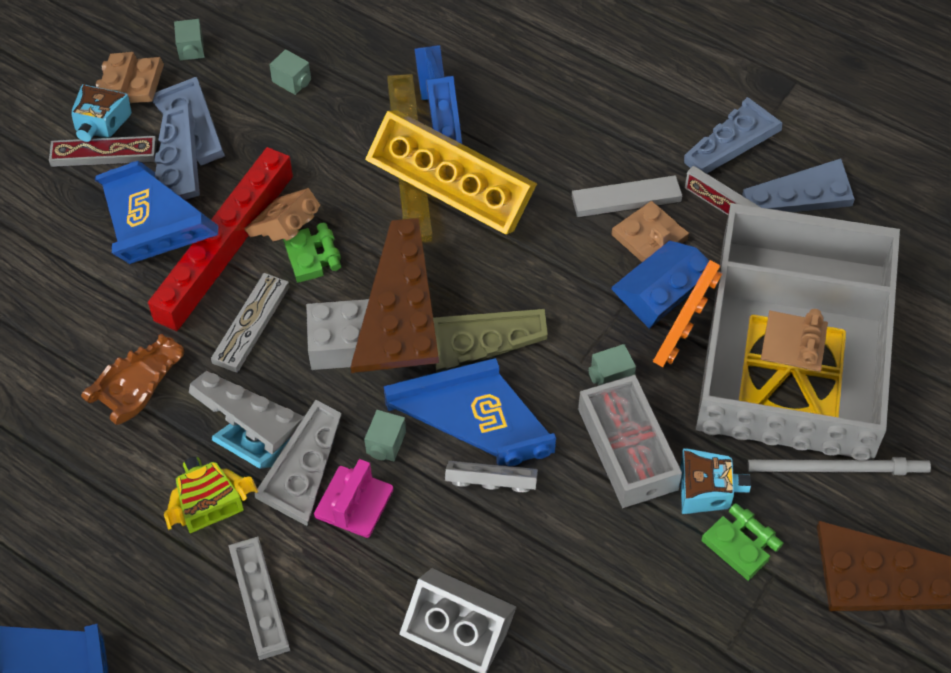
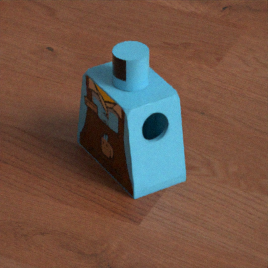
[72,84,132,142]
[680,449,751,514]

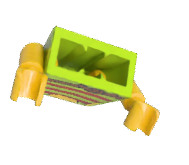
[164,457,259,533]

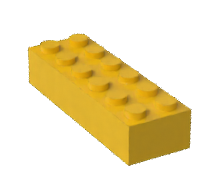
[365,110,537,234]

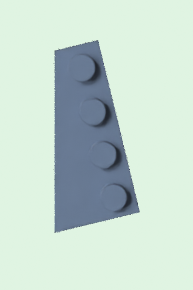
[153,77,225,165]
[684,97,782,174]

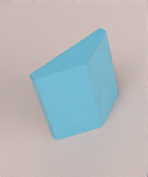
[212,424,291,468]

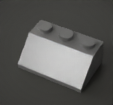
[399,568,516,673]

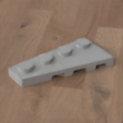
[189,371,304,454]
[255,400,341,526]

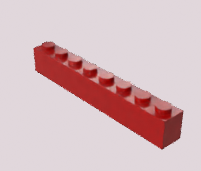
[148,147,293,332]

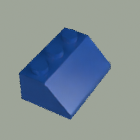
[611,240,709,329]

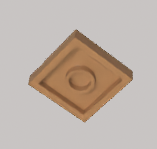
[612,201,689,262]

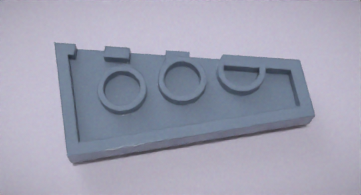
[154,104,200,200]
[742,159,855,212]

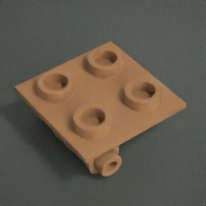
[761,309,828,372]

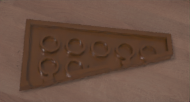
[350,218,439,373]
[817,521,951,611]

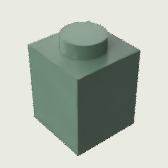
[174,19,205,61]
[269,49,311,95]
[589,344,636,386]
[364,410,406,461]

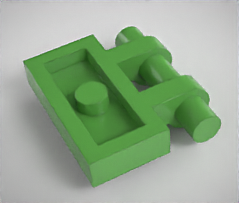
[283,223,341,283]
[701,503,784,581]

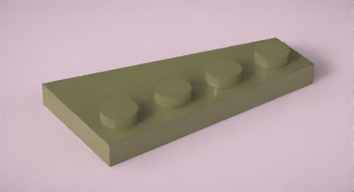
[433,309,548,373]

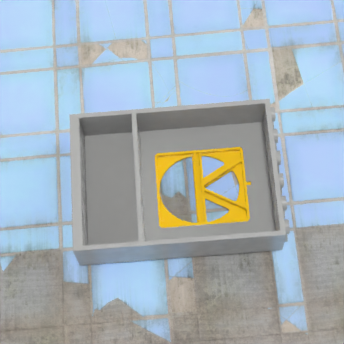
[696,203,900,460]

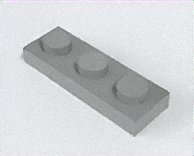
[445,461,538,492]

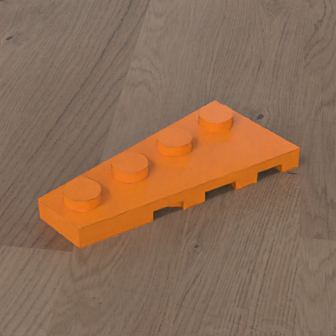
[653,260,722,367]

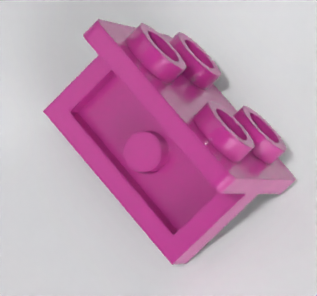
[314,459,393,538]

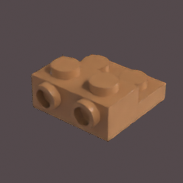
[96,52,164,103]
[245,188,321,241]

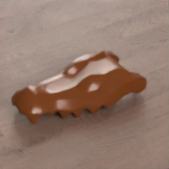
[81,334,184,425]

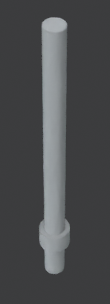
[748,457,931,475]

